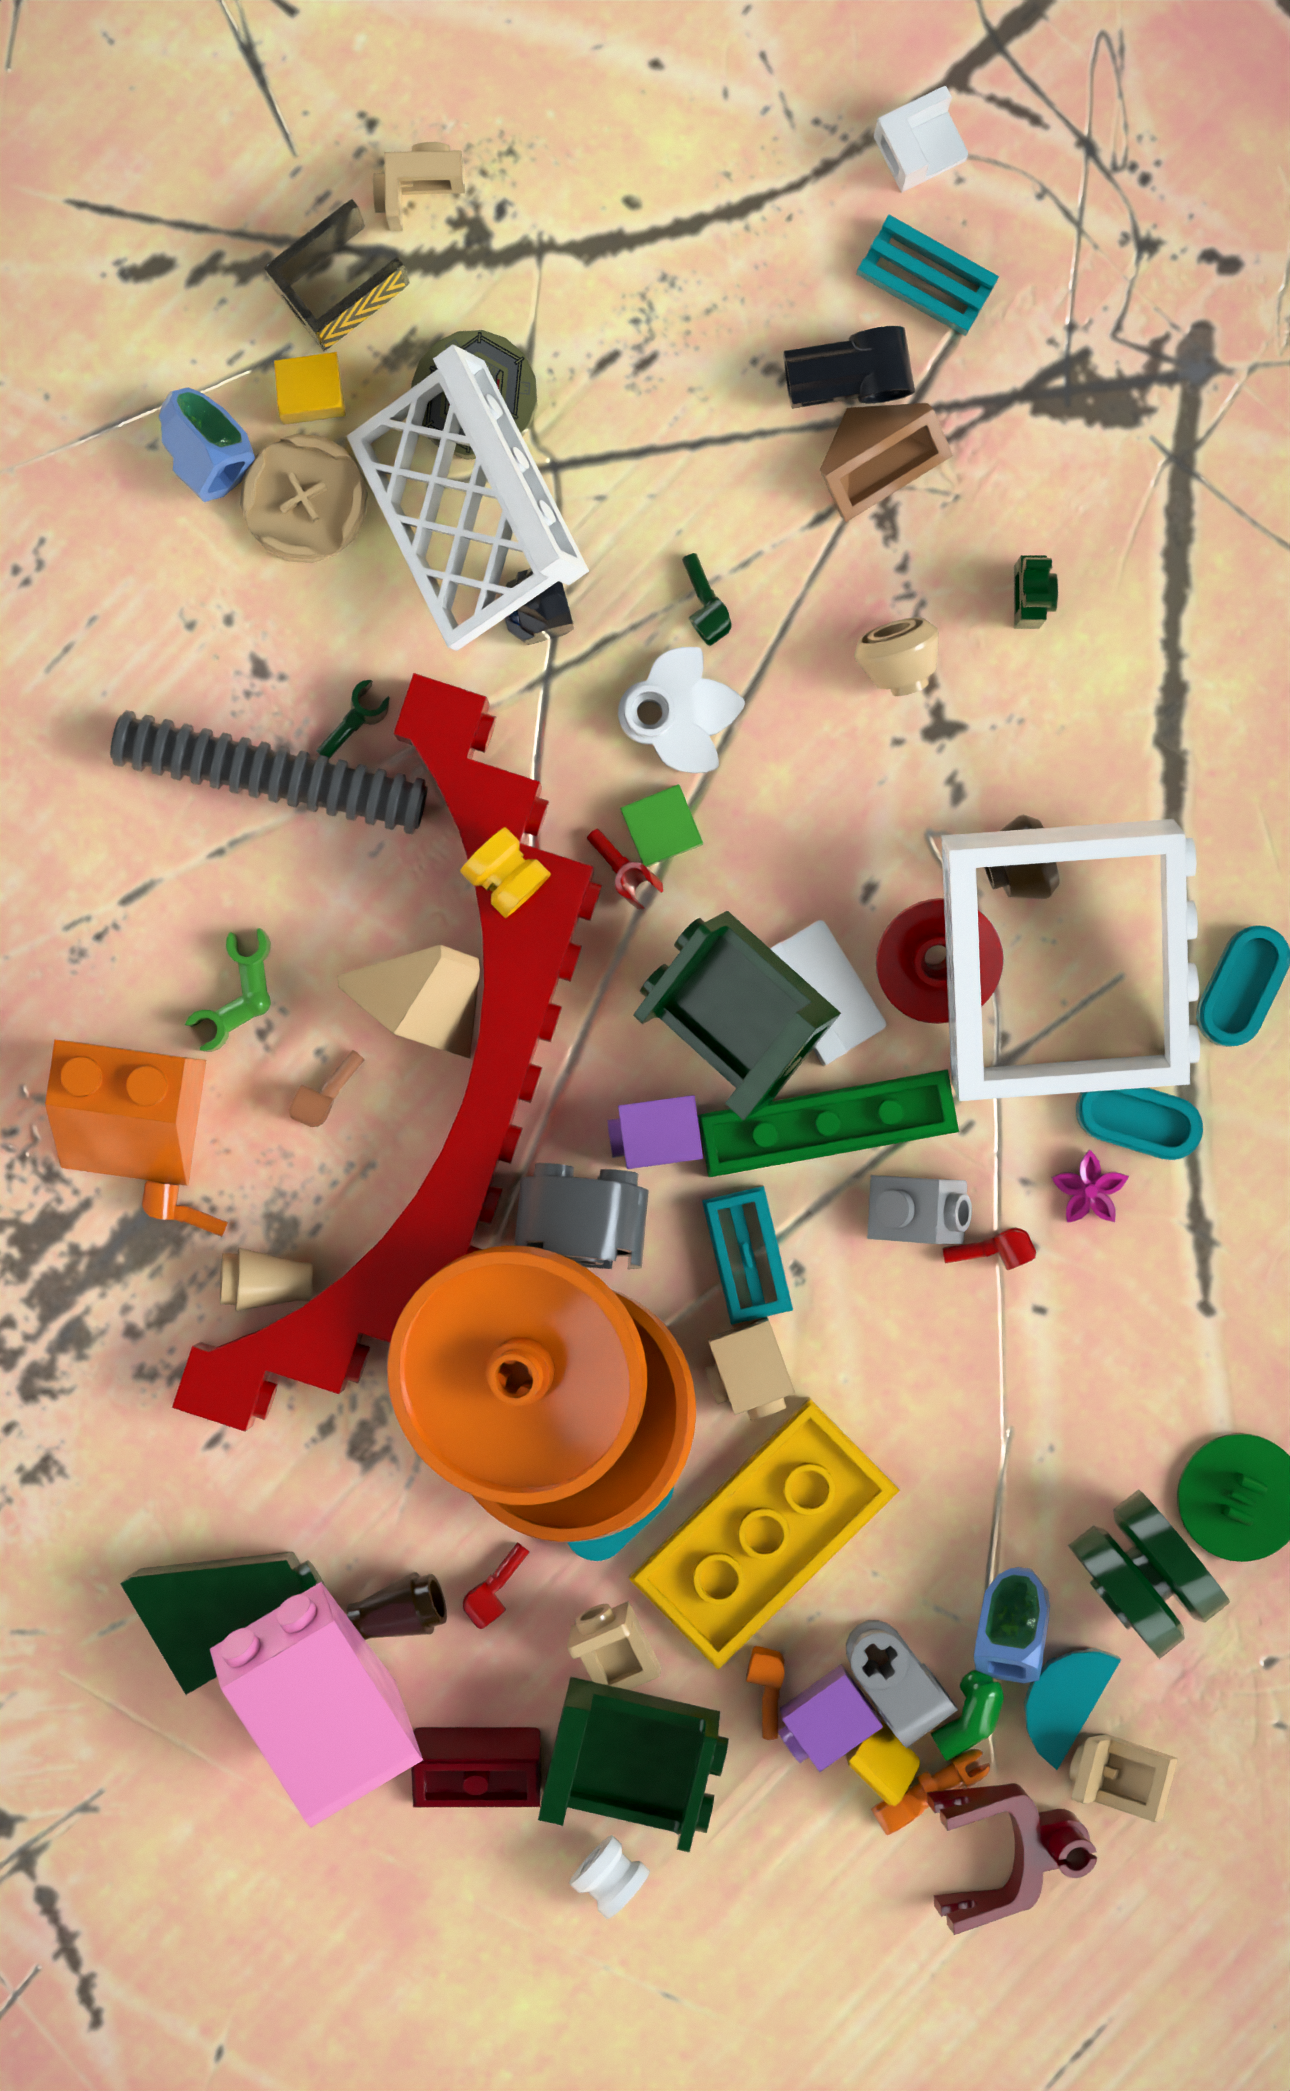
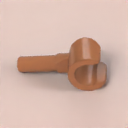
[289,1050,364,1127]

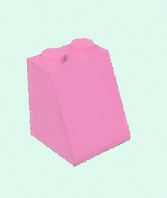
[210,1582,423,1828]

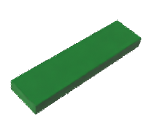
[697,1069,959,1178]

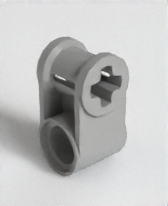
[846,1620,958,1748]

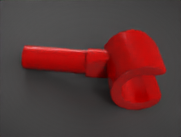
[587,829,663,910]
[943,1227,1036,1270]
[463,1542,530,1629]

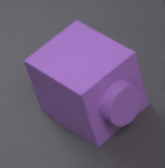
[607,1095,703,1169]
[778,1664,883,1772]

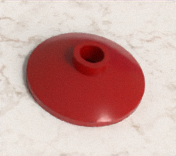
[876,898,1004,1024]

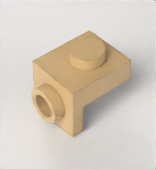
[373,142,465,231]
[567,1601,661,1690]
[1069,1734,1178,1822]

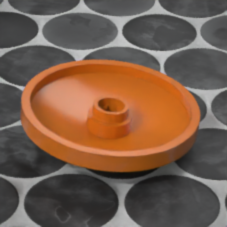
[387,1245,647,1505]
[472,1289,696,1542]

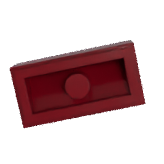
[411,1727,541,1808]

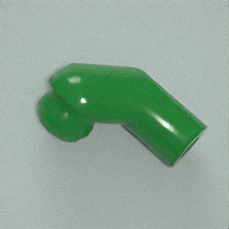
[930,1670,1004,1762]

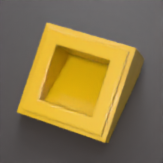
[274,352,346,425]
[845,1720,920,1807]

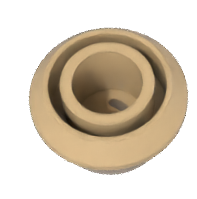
[854,617,939,696]

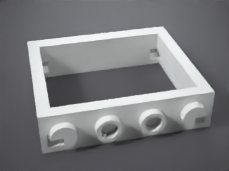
[941,819,1200,1101]

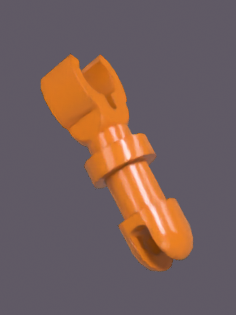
[871,1749,990,1835]

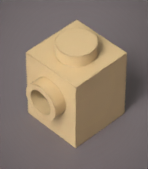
[705,1317,796,1420]

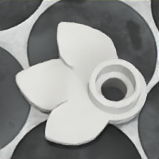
[618,647,745,773]

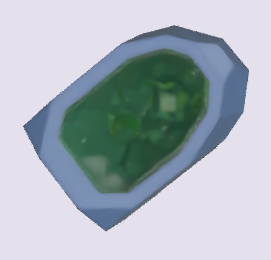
[159,387,255,502]
[974,1567,1050,1684]

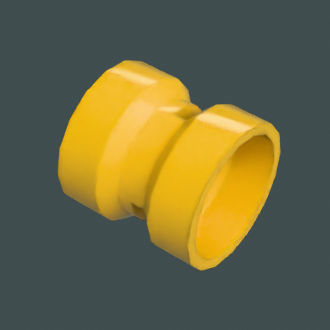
[460,827,551,918]

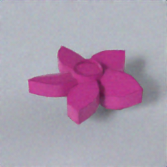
[1051,1149,1129,1223]

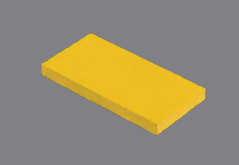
[629,1397,900,1670]

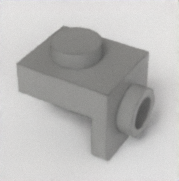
[867,1175,972,1244]

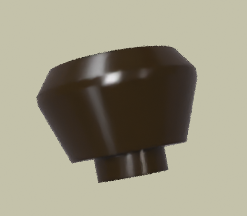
[984,814,1059,899]

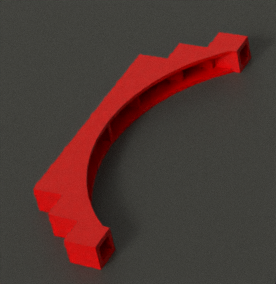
[172,673,602,1432]

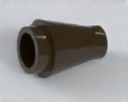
[347,1572,447,1640]

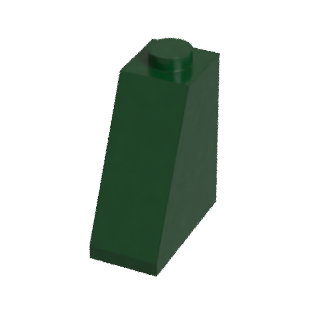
[120,1552,326,1695]

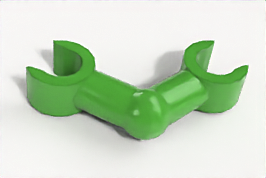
[185,928,271,1052]

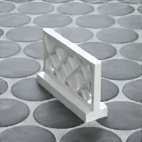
[346,344,589,651]

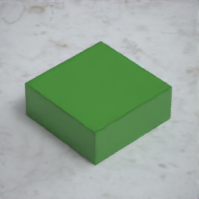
[620,784,703,867]

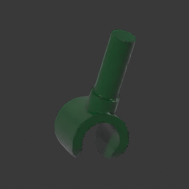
[682,553,732,646]
[316,680,390,759]

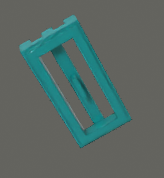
[856,215,999,336]
[702,1186,793,1325]

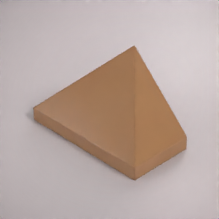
[820,403,953,522]

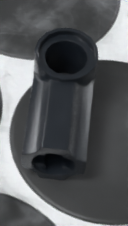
[783,326,915,409]

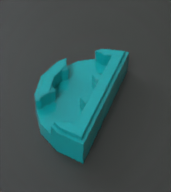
[1023,1648,1121,1770]

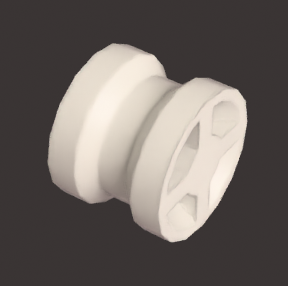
[569,1835,650,1919]

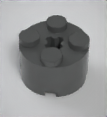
[514,1163,649,1269]

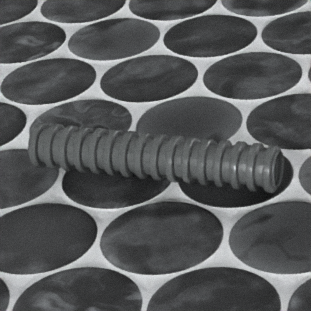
[110,710,428,834]

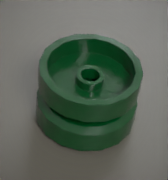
[1068,1489,1230,1659]

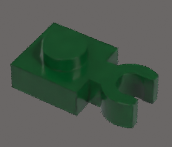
[1014,555,1058,629]

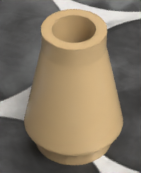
[220,1248,313,1311]

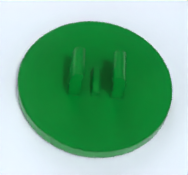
[1177,1433,1290,1562]

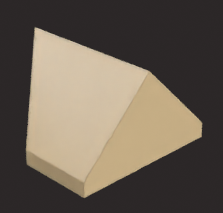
[337,945,480,1059]

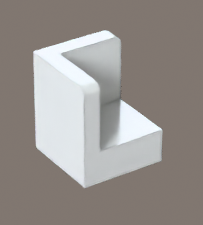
[874,86,968,193]

